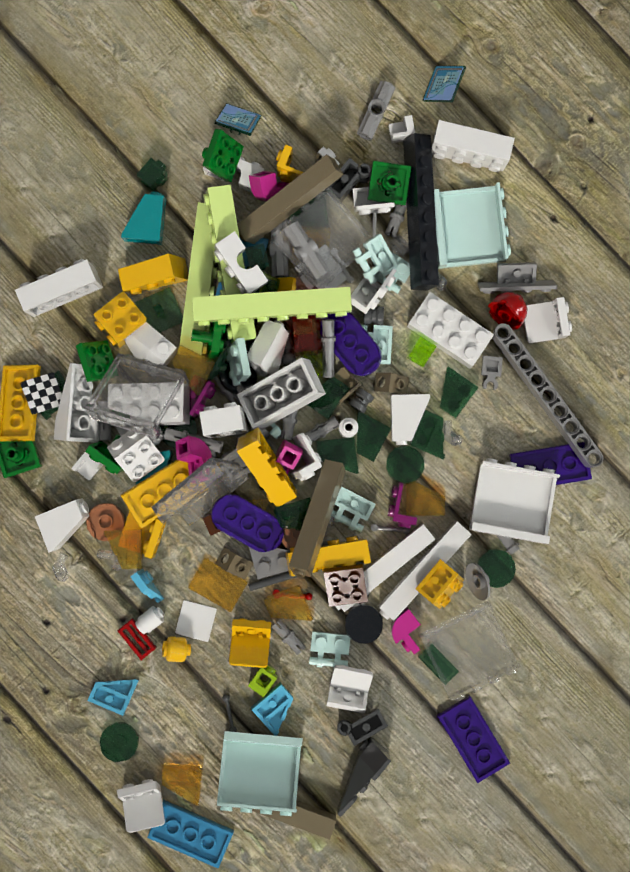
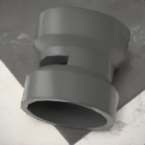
[364,306,384,325]
[348,388,374,414]

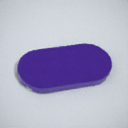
[320,312,382,376]
[211,494,284,552]

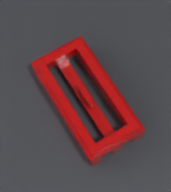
[117,618,157,661]

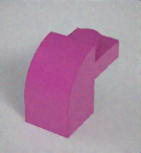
[249,171,289,202]
[175,436,213,482]
[276,440,303,475]
[391,607,421,655]

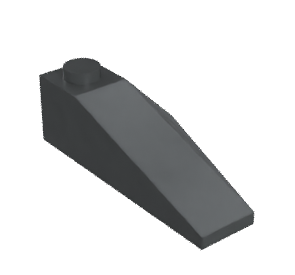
[337,737,391,817]

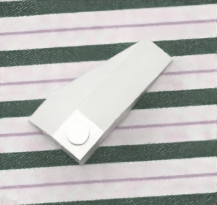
[124,322,179,379]
[54,363,100,443]

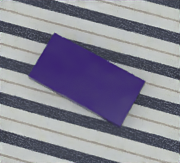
[509,442,592,485]
[437,695,510,783]

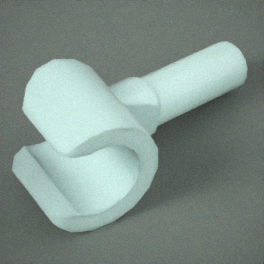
[269,423,282,439]

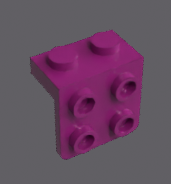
[188,373,216,418]
[387,482,417,528]

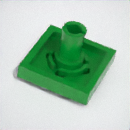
[202,129,244,182]
[367,161,411,206]
[191,322,226,362]
[76,340,119,382]
[85,435,124,474]
[0,441,42,478]

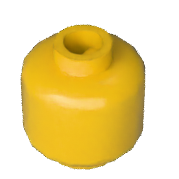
[162,636,191,662]

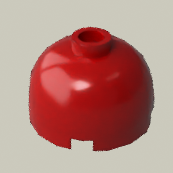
[488,292,528,330]

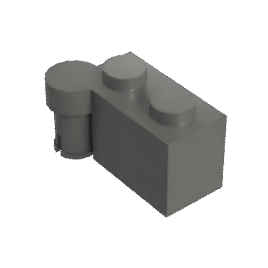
[325,158,371,205]
[337,709,388,746]

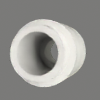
[338,418,358,438]
[135,606,165,634]

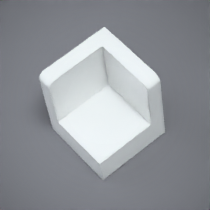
[388,115,415,143]
[71,452,103,480]

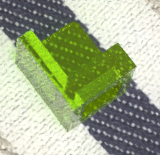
[407,336,437,367]
[303,353,323,378]

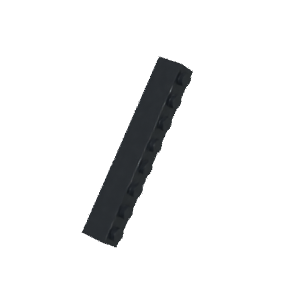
[403,133,439,291]

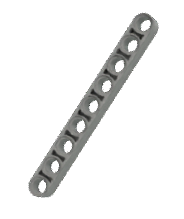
[492,324,603,468]

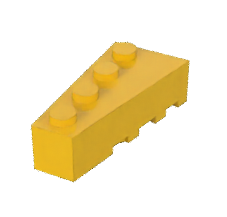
[236,428,297,508]
[285,536,371,576]

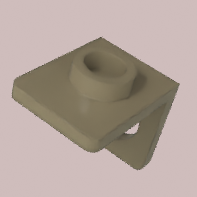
[333,366,362,403]
[374,373,409,395]
[216,547,253,579]

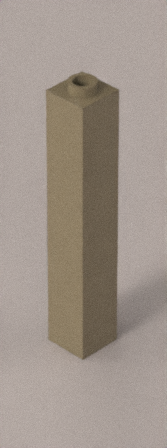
[237,154,344,244]
[289,459,346,578]
[252,801,337,840]

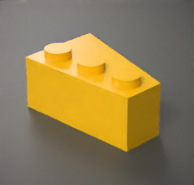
[118,253,189,295]

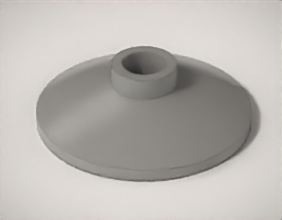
[465,563,490,601]

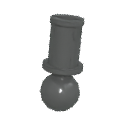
[281,330,296,366]

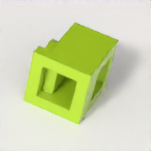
[248,665,278,698]

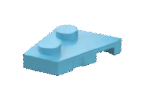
[130,569,164,603]
[87,679,139,716]
[251,682,294,736]

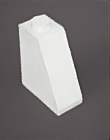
[247,320,289,378]
[390,394,430,445]
[35,498,90,553]

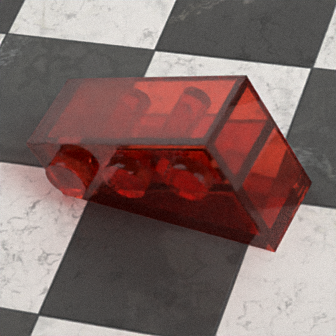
[292,315,322,357]

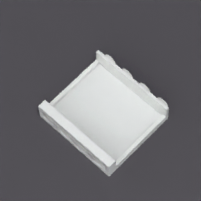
[469,458,560,544]

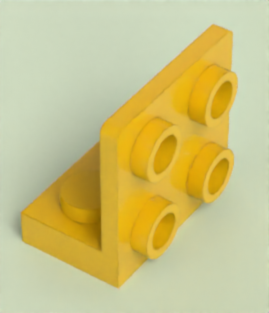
[118,511,167,559]
[415,559,464,609]

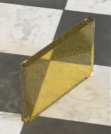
[188,558,248,612]

